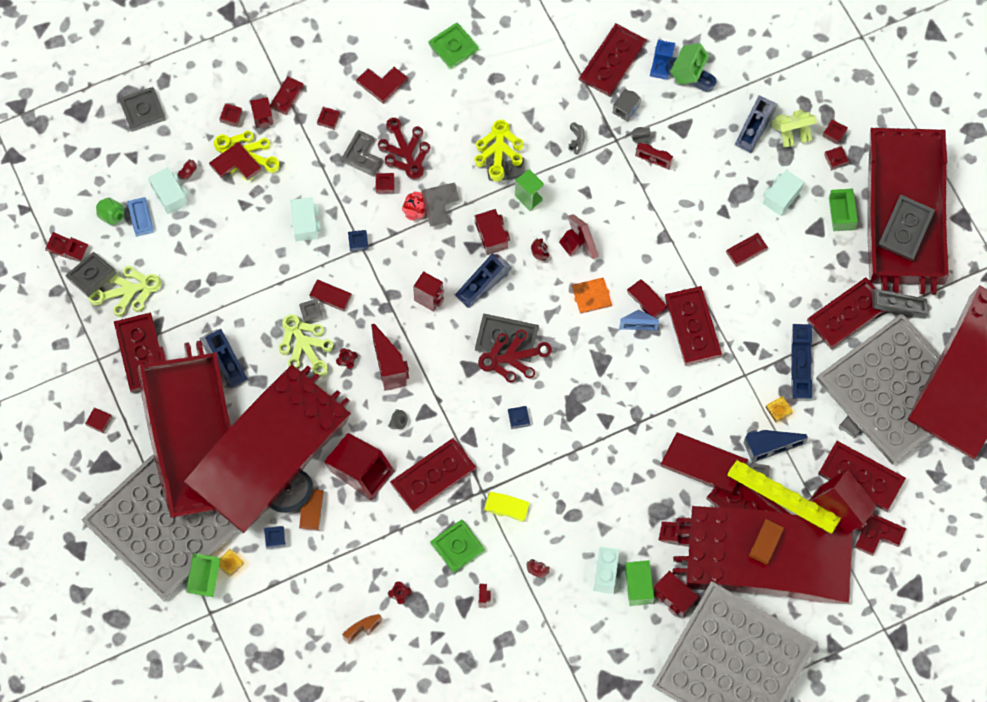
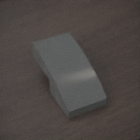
[486,157,527,181]

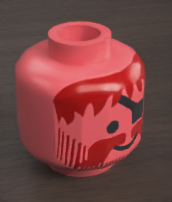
[402,191,426,221]

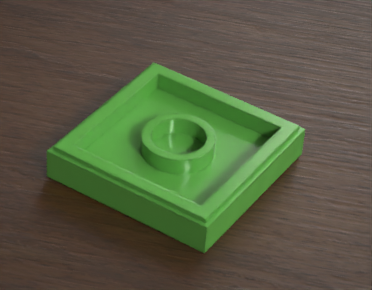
[428,22,479,70]
[430,519,485,574]

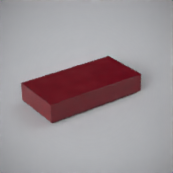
[726,233,768,267]
[309,279,352,312]

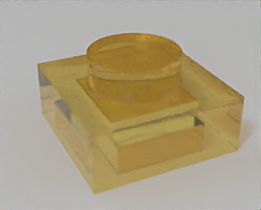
[765,396,793,423]
[219,549,244,577]

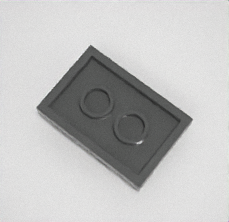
[877,194,935,261]
[475,313,539,362]

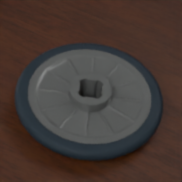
[269,470,313,513]

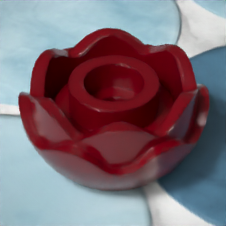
[177,158,197,180]
[531,238,550,261]
[526,559,550,578]

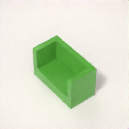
[670,43,709,84]
[515,169,544,211]
[828,188,858,232]
[186,553,220,597]
[625,560,654,606]

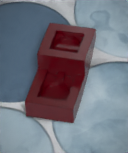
[45,232,88,262]
[627,279,667,318]
[658,521,690,547]

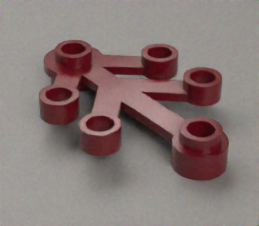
[378,117,430,180]
[478,329,552,383]

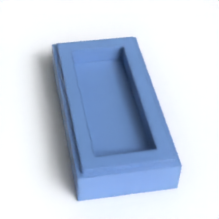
[127,197,154,237]

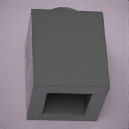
[612,88,641,122]

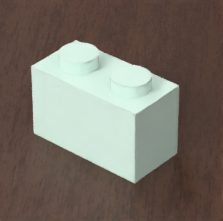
[148,167,188,214]
[763,169,805,216]
[290,197,321,242]
[593,547,619,594]

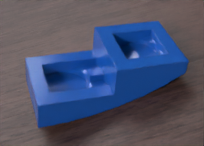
[650,39,676,80]

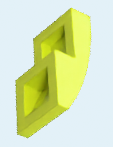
[484,491,530,522]

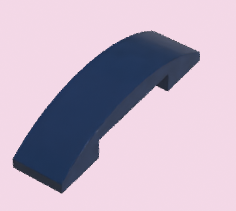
[791,324,812,399]

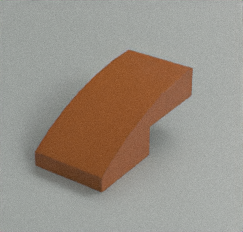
[299,489,324,530]
[749,519,784,565]
[342,614,382,644]

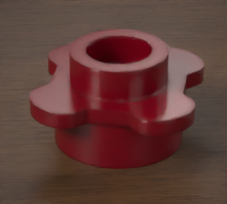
[336,348,358,369]
[388,581,412,605]

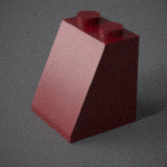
[324,433,395,500]
[809,469,876,533]

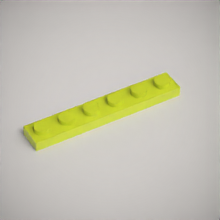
[728,460,841,534]

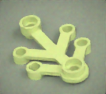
[88,266,161,317]
[279,314,333,377]

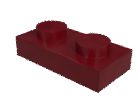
[270,76,304,116]
[635,142,673,170]

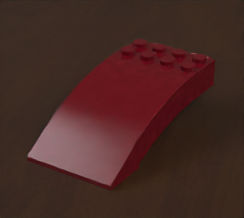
[867,128,949,295]
[907,285,987,459]
[136,340,231,518]
[184,365,351,534]
[672,506,853,604]

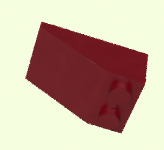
[371,323,410,391]

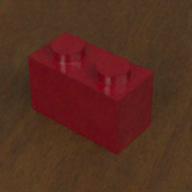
[474,209,510,255]
[413,271,444,312]
[653,570,699,619]

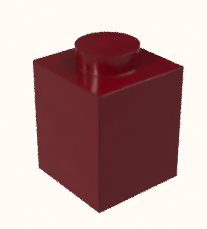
[250,97,274,128]

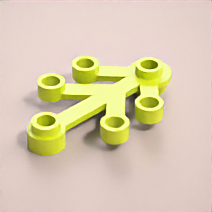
[474,119,524,182]
[213,130,280,180]

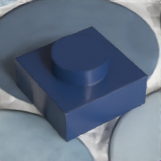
[348,230,369,252]
[507,406,530,429]
[264,526,286,549]

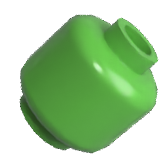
[96,197,124,225]

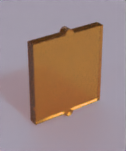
[572,277,612,314]

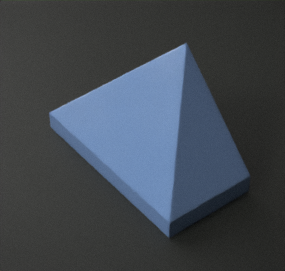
[619,309,659,331]

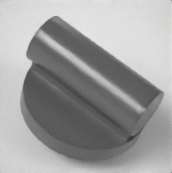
[631,127,651,144]
[388,409,408,430]

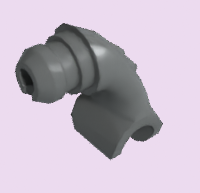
[568,122,585,155]

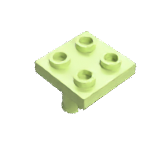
[770,110,817,147]

